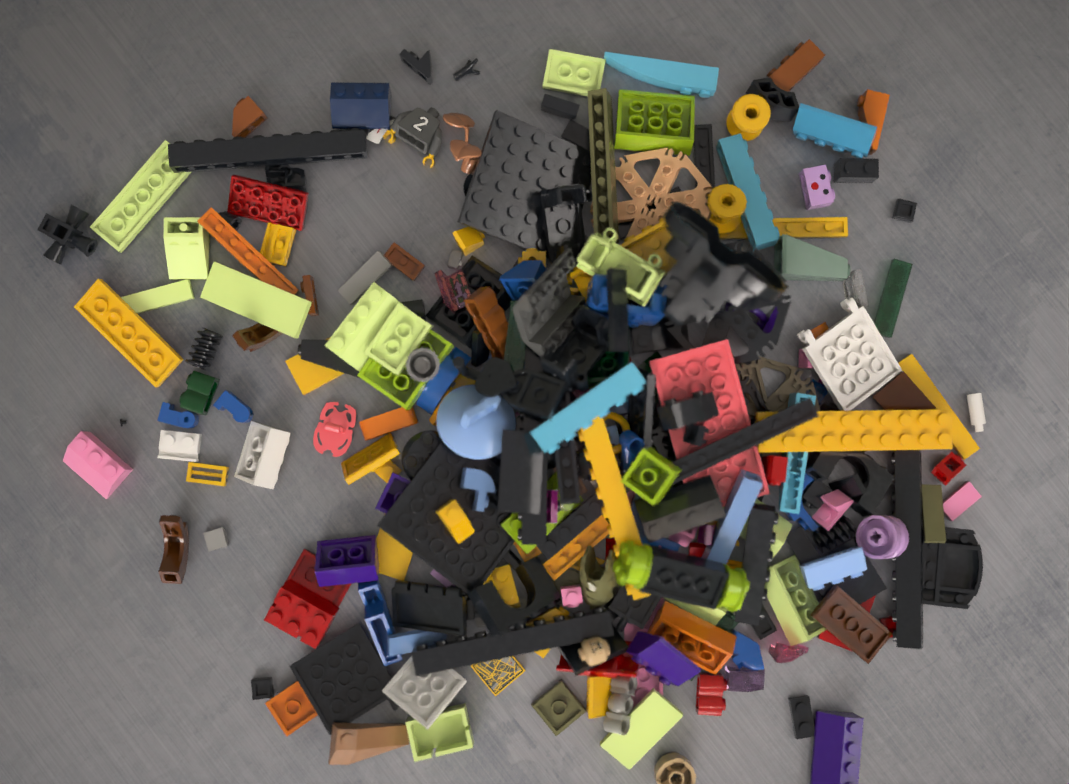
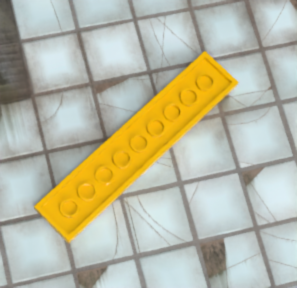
[756,409,953,452]

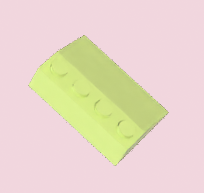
[325,282,412,372]

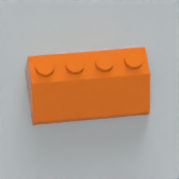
[647,601,737,675]

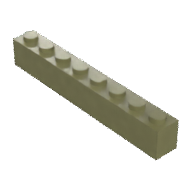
[588,88,619,243]

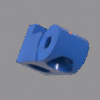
[213,390,253,423]
[157,402,199,428]

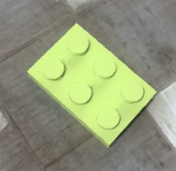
[543,49,606,97]
[364,303,432,376]

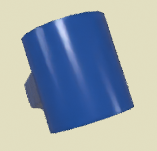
[619,430,644,472]

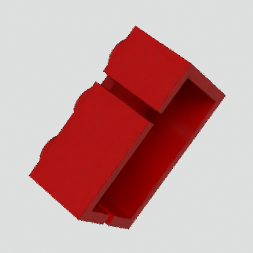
[264,580,340,649]

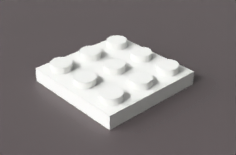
[382,656,467,730]

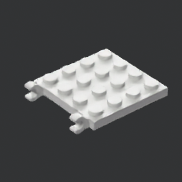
[797,297,902,411]

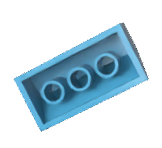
[793,103,877,158]

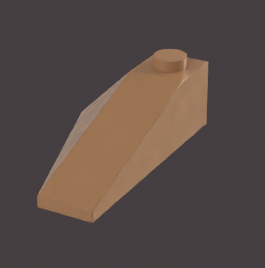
[328,723,410,765]

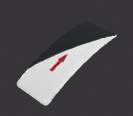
[366,116,396,144]

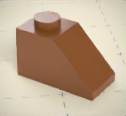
[232,96,268,138]

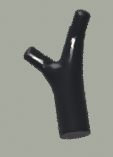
[453,58,480,81]

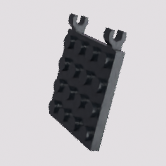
[290,623,400,735]

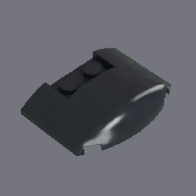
[922,527,983,609]

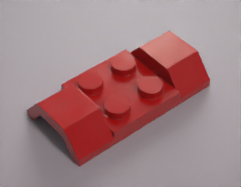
[556,641,639,678]

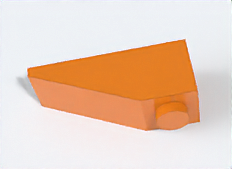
[857,89,890,155]

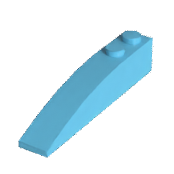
[604,52,719,98]
[779,393,816,514]

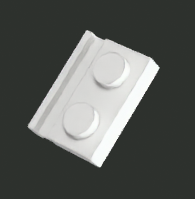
[157,430,202,462]

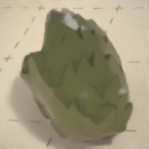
[580,545,617,610]

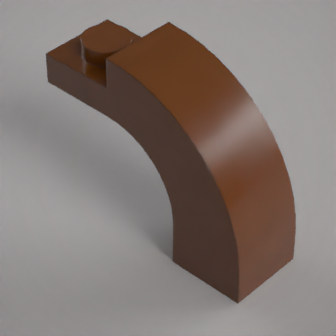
[232,323,283,352]
[158,515,189,584]

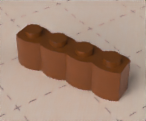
[464,287,522,365]

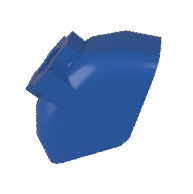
[730,628,764,670]

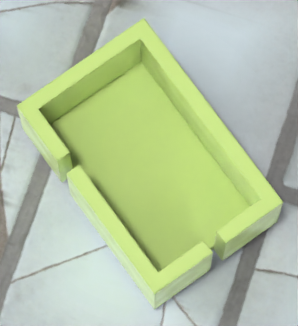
[405,703,474,762]

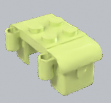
[576,228,665,307]

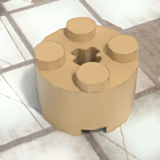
[654,752,696,784]

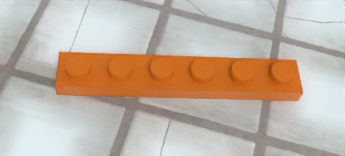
[197,207,299,295]

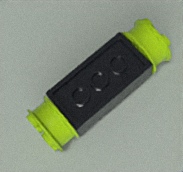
[613,540,750,612]

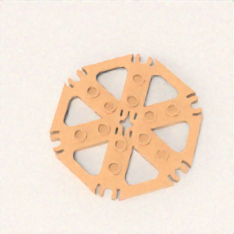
[590,148,713,245]

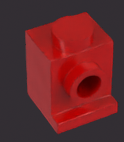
[931,451,966,486]

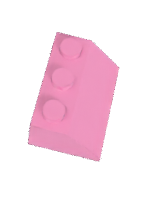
[63,431,133,499]

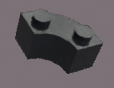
[746,78,799,122]
[657,390,719,431]

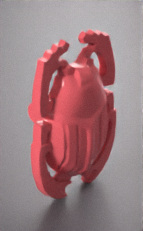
[313,402,356,457]

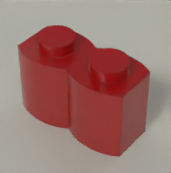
[761,456,788,486]
[696,672,727,716]

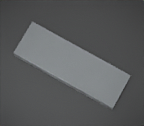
[338,251,392,305]

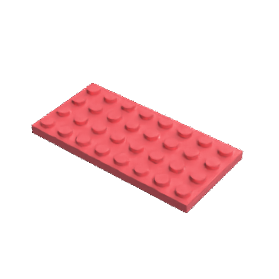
[649,339,770,507]

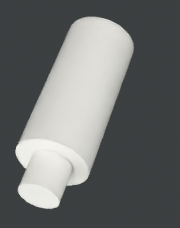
[967,393,986,432]

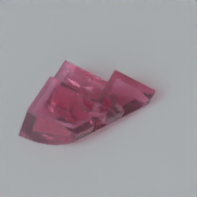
[768,642,809,663]

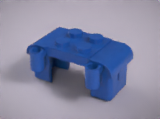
[584,274,668,327]

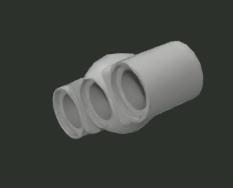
[604,676,637,735]

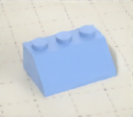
[799,546,867,591]

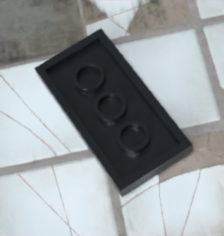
[628,367,657,448]

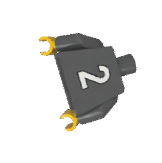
[383,107,442,168]

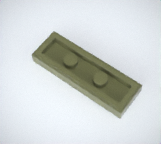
[922,484,946,543]

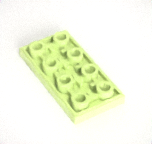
[600,688,683,770]

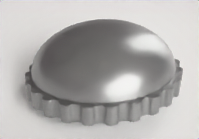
[405,348,440,382]

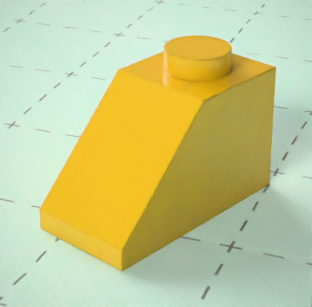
[453,227,485,256]
[435,499,474,544]

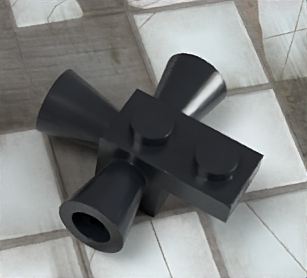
[37,204,98,265]

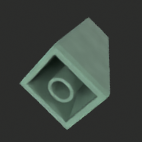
[774,234,851,281]

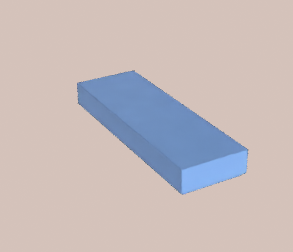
[387,630,447,656]

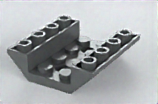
[512,248,586,357]

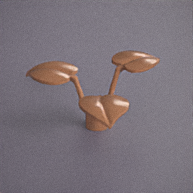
[443,113,482,174]

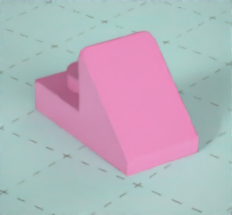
[812,489,854,531]

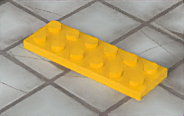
[74,279,184,388]

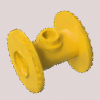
[726,94,771,141]
[707,184,747,235]

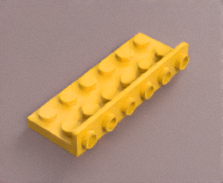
[570,217,677,301]

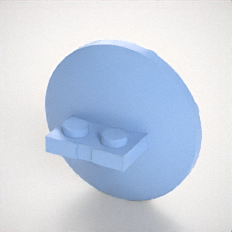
[436,385,516,459]

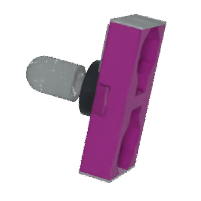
[547,489,573,523]

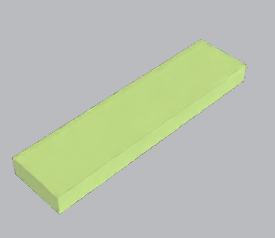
[121,279,194,314]

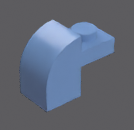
[460,468,495,512]

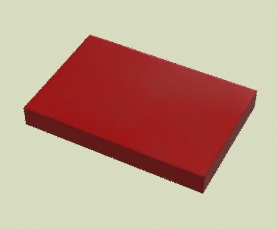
[285,549,352,608]

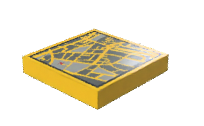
[470,656,526,696]

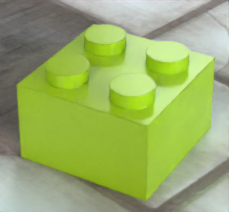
[621,447,682,506]

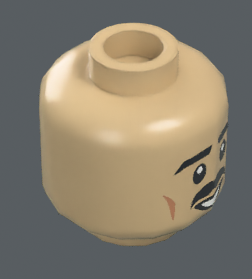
[579,636,610,666]

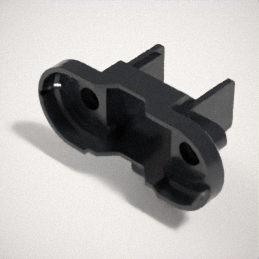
[659,202,786,326]

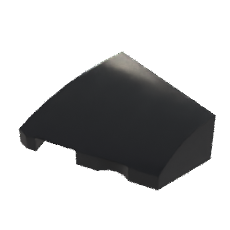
[265,165,307,192]

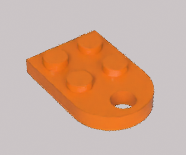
[265,680,318,737]

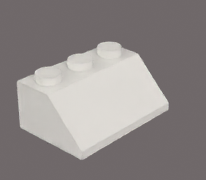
[234,421,291,489]

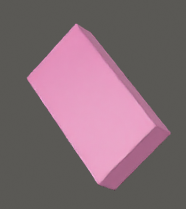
[943,481,982,521]

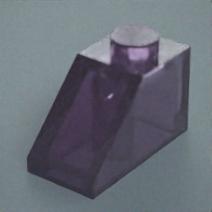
[725,666,765,692]

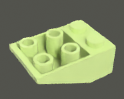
[163,217,209,279]

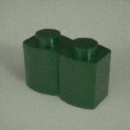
[179,371,220,416]

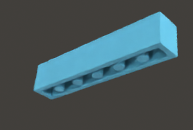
[716,133,780,251]
[530,362,646,453]

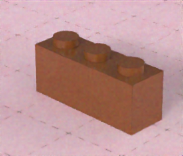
[766,39,825,92]

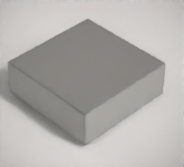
[203,527,229,552]

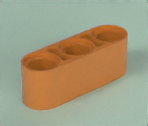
[359,407,419,441]

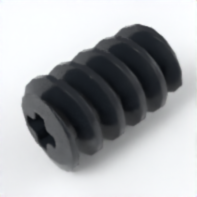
[185,328,223,370]
[811,515,857,553]

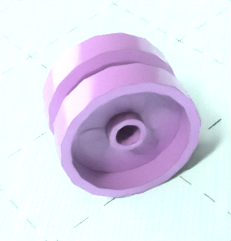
[856,515,909,559]

